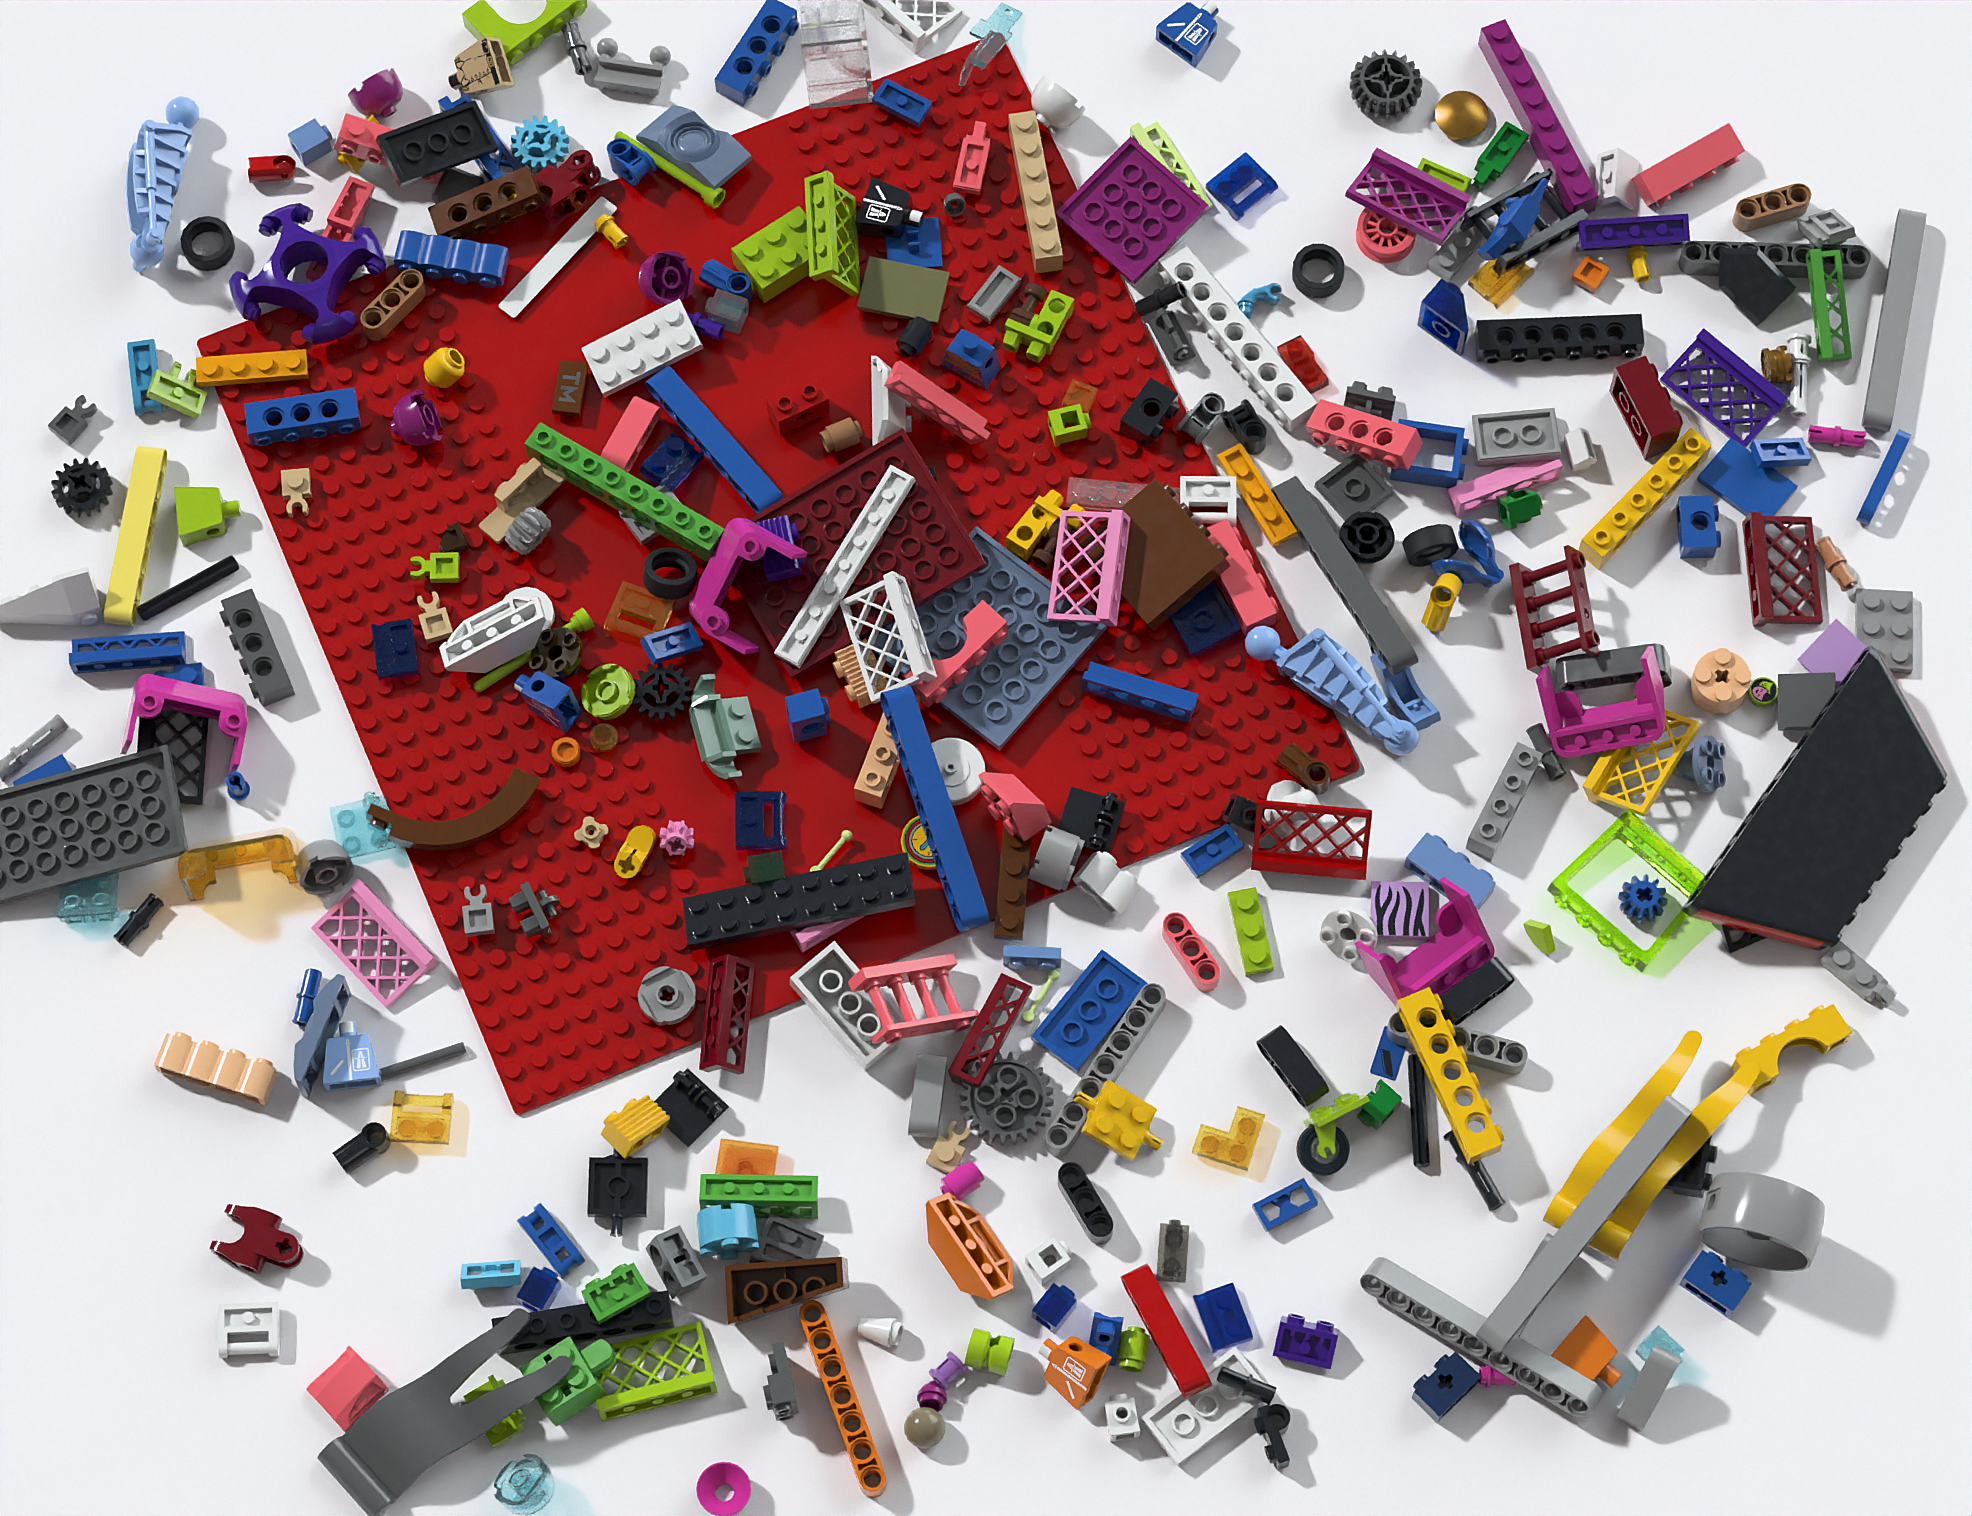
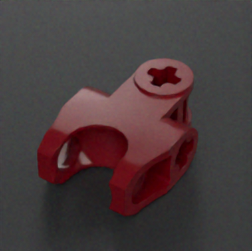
[535,150,602,225]
[209,1204,304,1274]

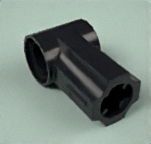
[332,1122,391,1175]

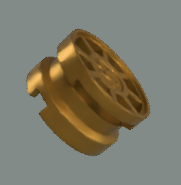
[1761,345,1793,385]

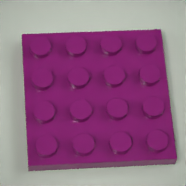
[1055,136,1210,285]

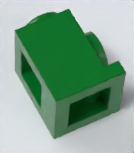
[1496,487,1543,529]
[1357,1079,1402,1130]

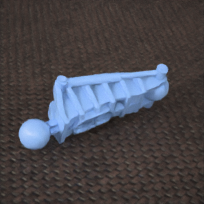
[126,96,199,272]
[1245,626,1419,755]

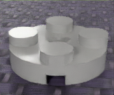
[638,966,696,1026]

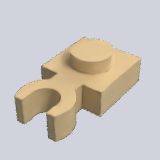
[281,468,312,518]
[417,591,453,644]
[926,1120,970,1174]

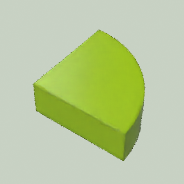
[1523,919,1556,954]

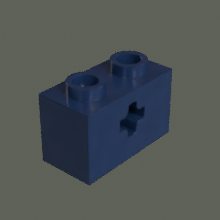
[1412,1351,1481,1423]

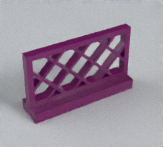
[1345,148,1472,246]

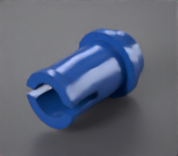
[226,772,250,801]

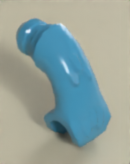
[1237,283,1282,319]

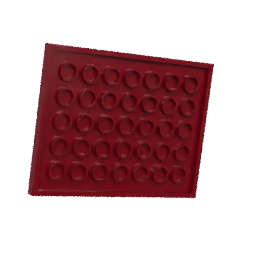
[733,428,987,681]

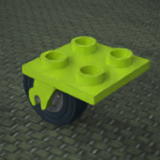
[1296,1092,1370,1176]

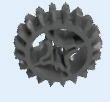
[1349,49,1423,120]

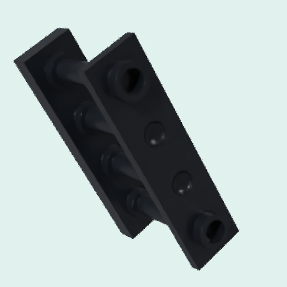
[1460,168,1589,276]

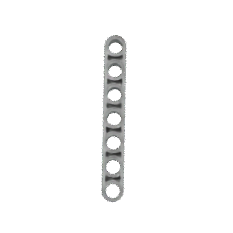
[1045,983,1166,1157]

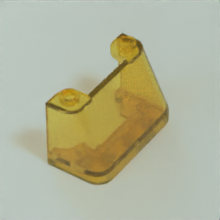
[178,827,299,902]

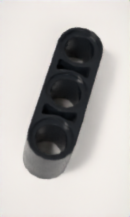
[1440,957,1515,1025]
[1256,1025,1330,1108]
[1058,1162,1113,1245]

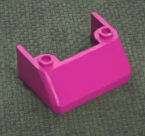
[688,518,808,654]
[1536,646,1665,758]
[120,674,247,778]
[1354,877,1495,1006]

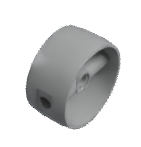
[1699,1172,1825,1272]

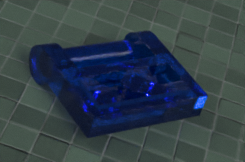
[1205,152,1278,221]
[735,791,788,851]

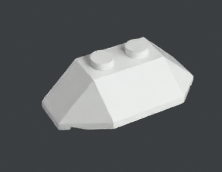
[871,356,912,446]
[439,595,546,673]

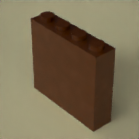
[1079,478,1230,632]

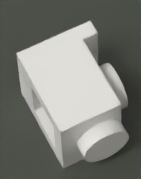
[1025,1236,1072,1286]
[1104,1393,1140,1442]

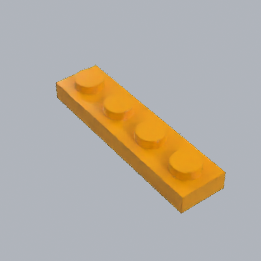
[196,349,309,387]
[1216,443,1297,548]

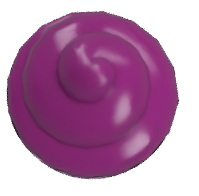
[917,1381,947,1412]

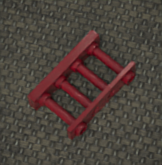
[1509,545,1600,675]

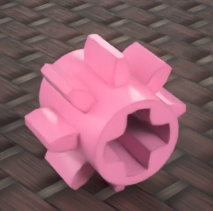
[659,820,694,856]

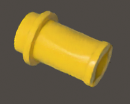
[594,214,629,249]
[1627,246,1652,283]

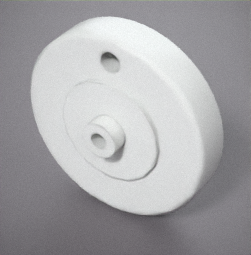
[931,738,985,806]

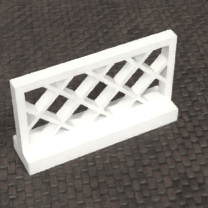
[857,0,963,54]
[839,571,938,703]

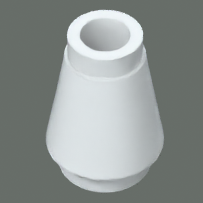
[858,1317,904,1348]

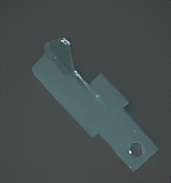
[958,2,1023,86]

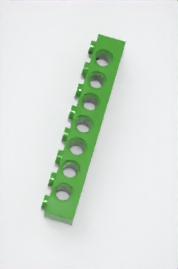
[524,422,725,562]

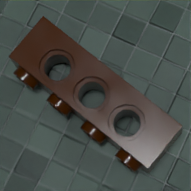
[428,165,545,239]

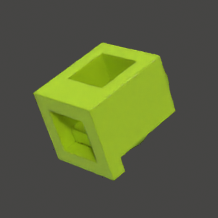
[1048,404,1091,447]

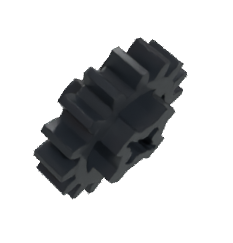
[51,458,113,518]
[633,662,693,724]

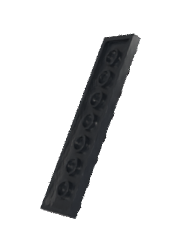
[682,852,916,951]

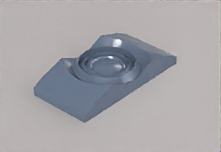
[636,105,752,190]
[293,974,352,1098]

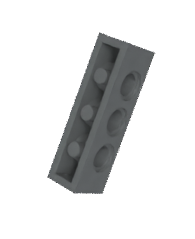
[219,588,295,707]

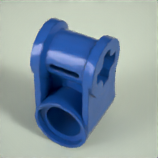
[607,138,657,186]

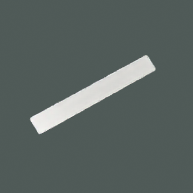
[499,197,617,318]

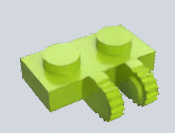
[146,361,208,419]

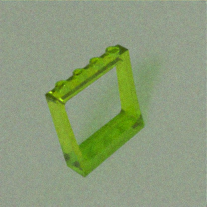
[1547,810,1705,973]

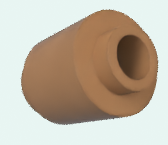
[820,417,863,453]

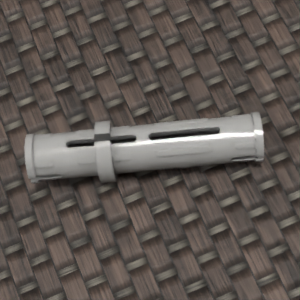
[0,714,69,781]

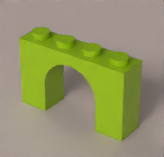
[462,0,588,66]

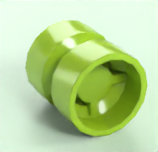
[964,1328,1015,1376]

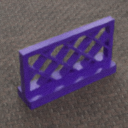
[1659,328,1788,448]

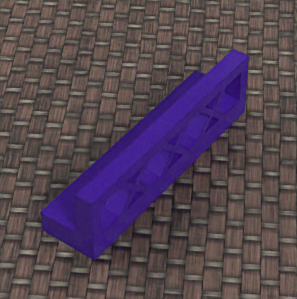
[1576,214,1690,252]

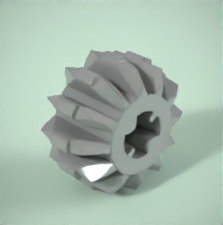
[505,507,551,555]

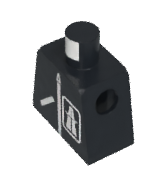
[855,177,924,238]

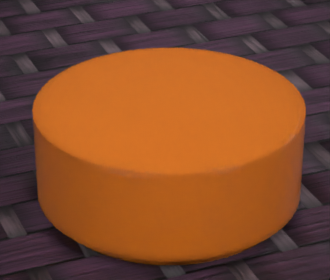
[552,737,581,767]

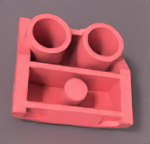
[306,1346,389,1433]

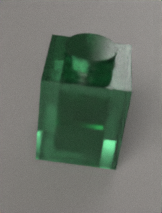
[743,851,786,885]

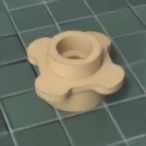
[574,816,608,849]

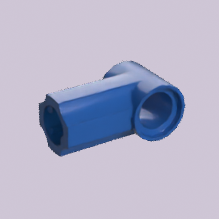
[699,259,753,306]

